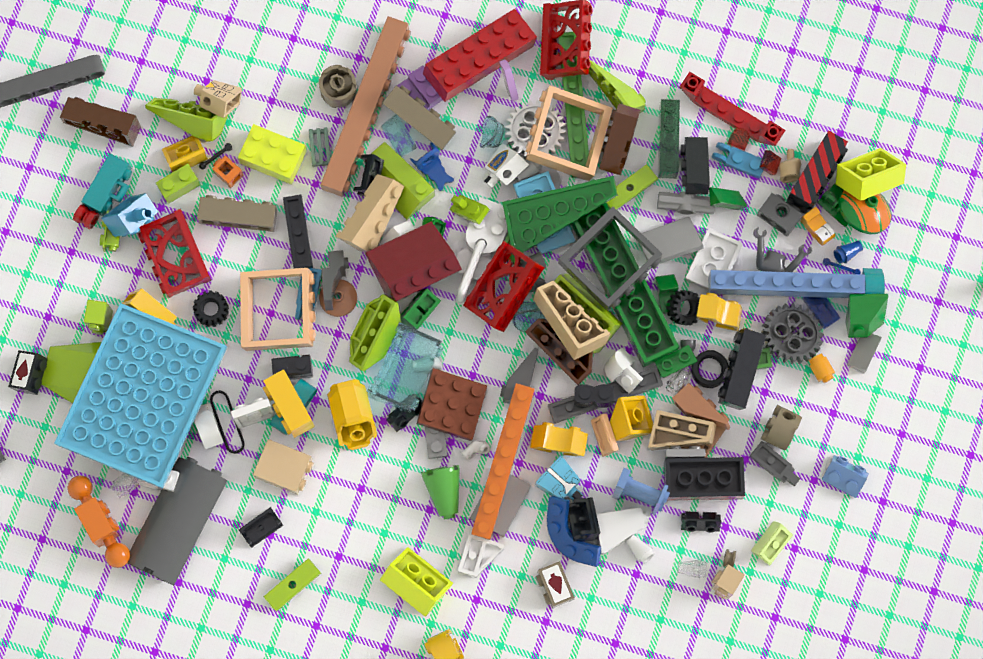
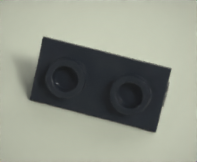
[386,394,422,432]
[681,511,722,533]

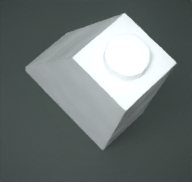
[597,507,648,555]

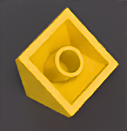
[162,136,208,172]

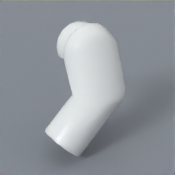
[461,441,490,460]

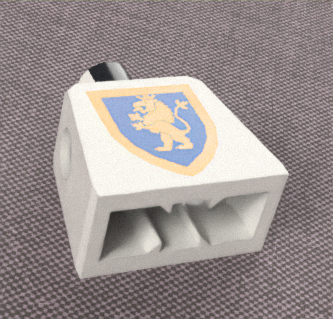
[484,144,529,188]

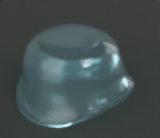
[480,116,506,148]
[512,301,545,332]

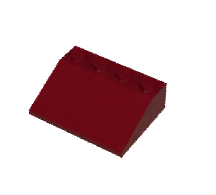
[365,221,462,302]

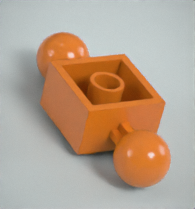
[67,475,130,568]

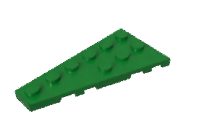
[502,176,618,258]

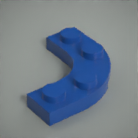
[547,496,601,567]

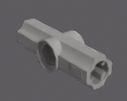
[657,192,715,215]

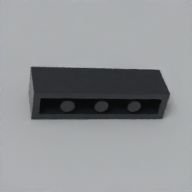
[718,328,766,410]

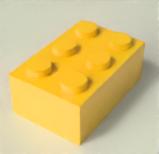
[263,369,315,438]

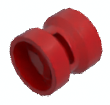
[73,204,99,230]

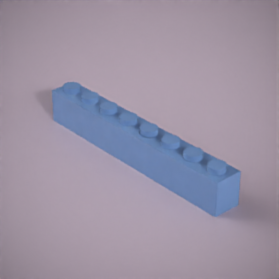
[708,270,865,298]

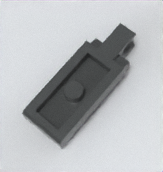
[749,441,800,486]

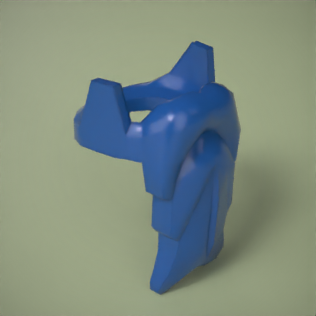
[410,142,454,191]

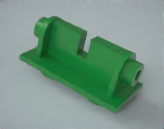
[654,345,698,378]

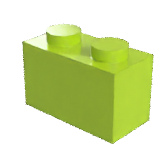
[156,164,200,204]
[84,300,113,335]

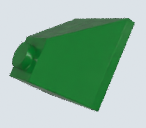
[845,294,889,338]

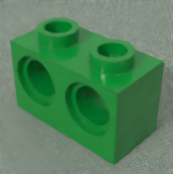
[400,288,441,331]

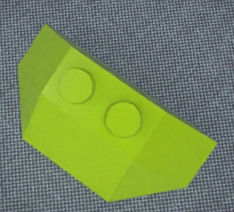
[349,294,401,371]

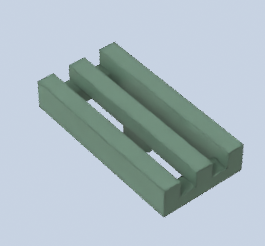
[309,127,331,167]

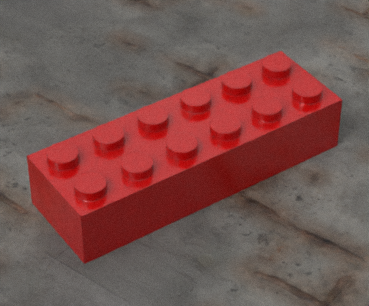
[423,9,537,102]

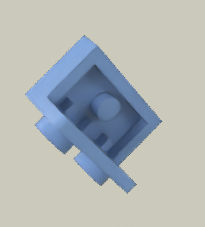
[822,455,869,498]

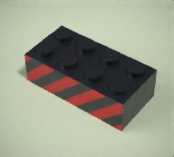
[786,130,848,214]
[663,457,745,501]

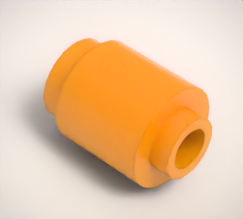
[809,353,835,383]

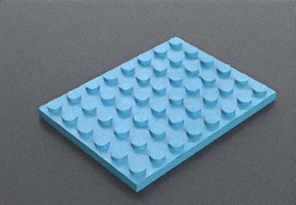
[54,303,227,489]

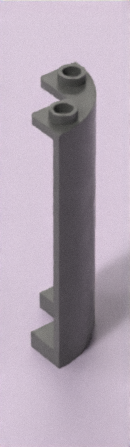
[128,457,228,586]

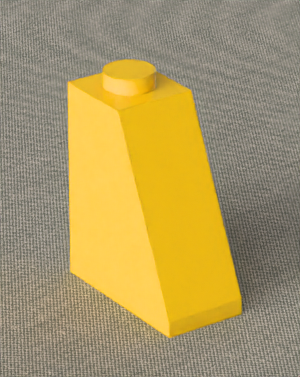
[122,288,177,325]

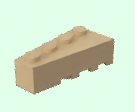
[335,174,404,252]
[533,281,611,360]

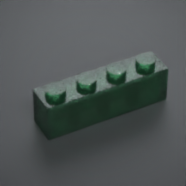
[658,99,680,179]

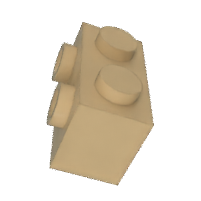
[712,564,745,599]

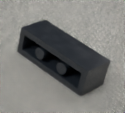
[680,137,710,195]

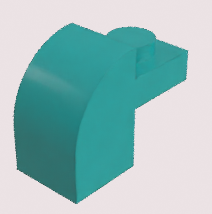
[862,268,885,294]

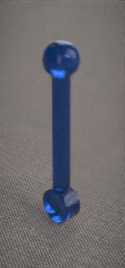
[822,258,861,274]

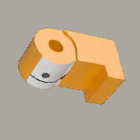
[800,207,835,246]

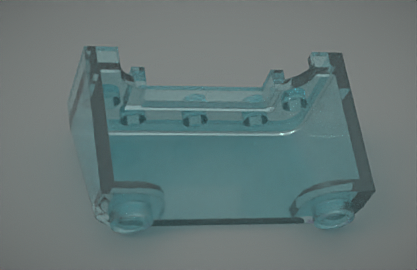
[367,322,444,412]

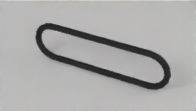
[210,390,245,454]

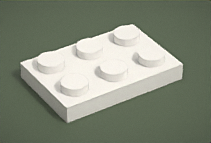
[685,228,743,295]
[231,397,275,429]

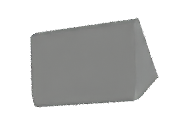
[847,334,882,373]

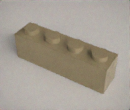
[382,85,456,150]
[197,195,277,232]

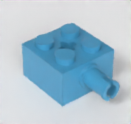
[101,193,158,237]

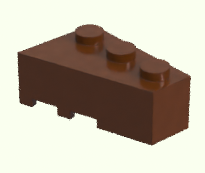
[599,103,641,175]

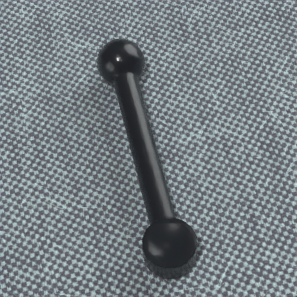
[199,143,232,169]

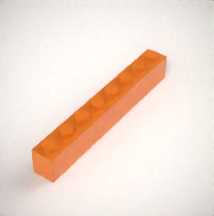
[471,383,535,540]

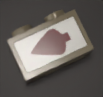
[535,561,575,608]

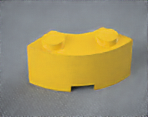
[697,293,742,331]
[530,422,588,456]

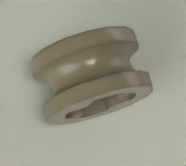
[723,549,736,567]

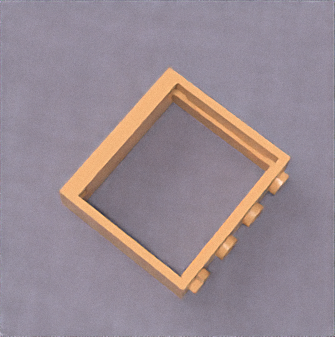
[525,85,613,181]
[240,268,316,351]

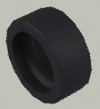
[691,350,729,388]

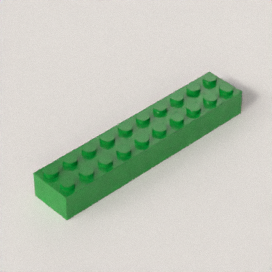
[571,179,679,368]

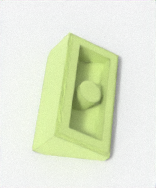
[751,521,793,566]

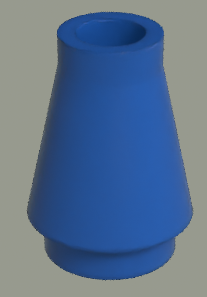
[833,240,863,264]

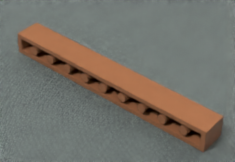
[320,16,411,197]

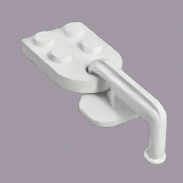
[455,197,508,305]

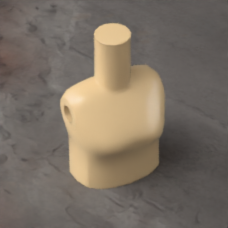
[779,149,801,183]

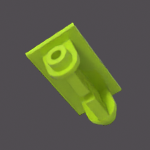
[100,211,120,252]

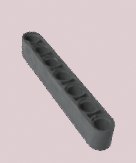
[0,55,105,108]

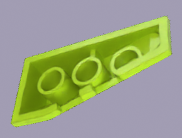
[589,60,646,113]
[145,98,228,142]
[371,142,435,220]

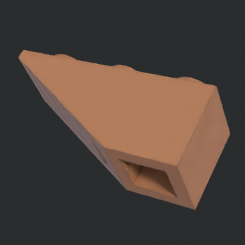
[672,383,730,430]

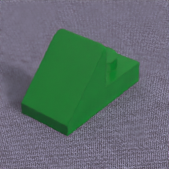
[655,274,681,314]

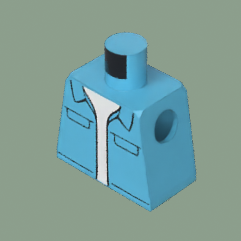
[535,455,583,500]

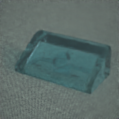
[381,115,416,157]

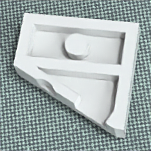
[458,534,505,578]

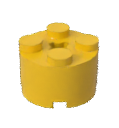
[424,629,464,659]

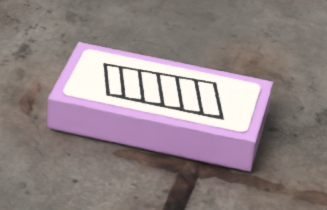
[499,60,519,102]

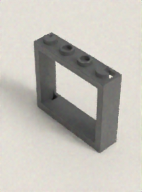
[558,207,662,311]

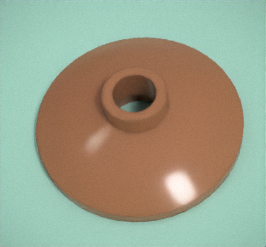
[319,279,357,317]

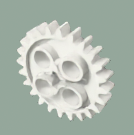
[505,100,566,159]

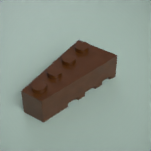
[60,97,141,147]

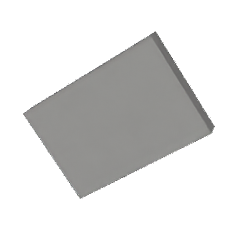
[638,217,704,264]
[470,474,531,537]

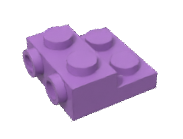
[397,65,442,110]

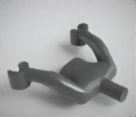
[753,227,812,272]

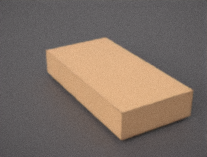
[590,413,619,457]

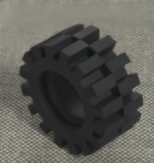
[193,290,229,327]
[666,290,700,326]

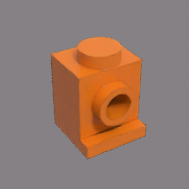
[212,155,244,189]

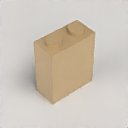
[253,439,314,495]

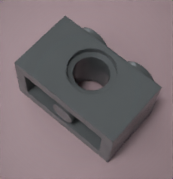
[757,193,803,237]

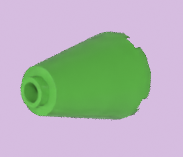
[421,465,460,520]

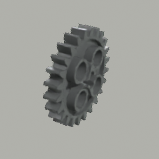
[761,303,824,364]

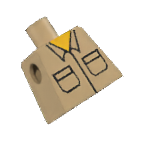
[194,80,242,118]

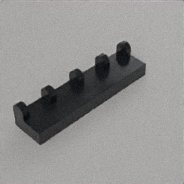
[283,194,313,269]

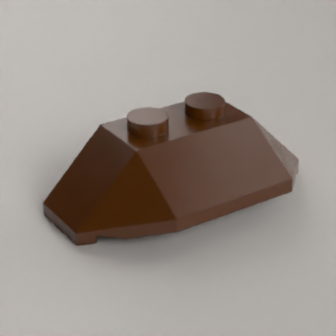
[525,318,593,385]

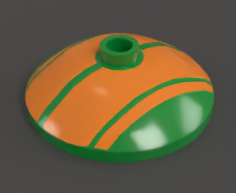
[839,190,892,234]

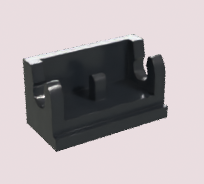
[353,154,384,196]
[568,497,600,542]
[238,507,284,548]

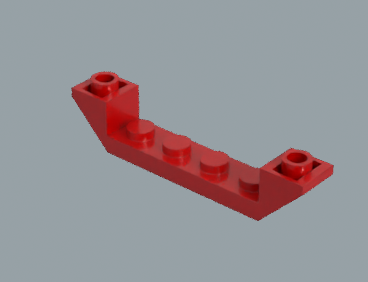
[679,71,786,146]

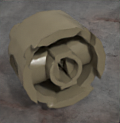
[319,65,357,108]
[761,404,802,451]

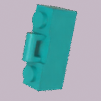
[81,153,132,216]

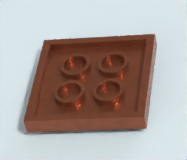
[416,368,487,441]

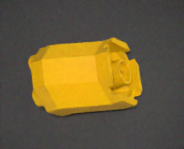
[327,379,377,450]

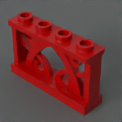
[540,0,593,80]
[137,208,212,298]
[463,241,545,333]

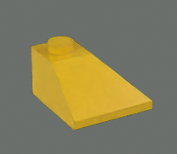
[610,396,653,441]

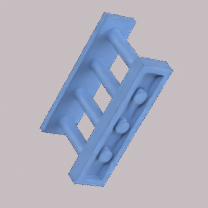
[612,468,670,515]

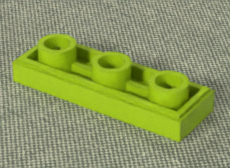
[606,164,658,210]
[263,558,322,612]

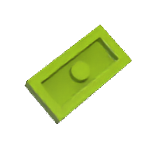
[449,195,490,225]

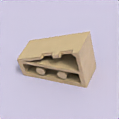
[648,410,716,451]

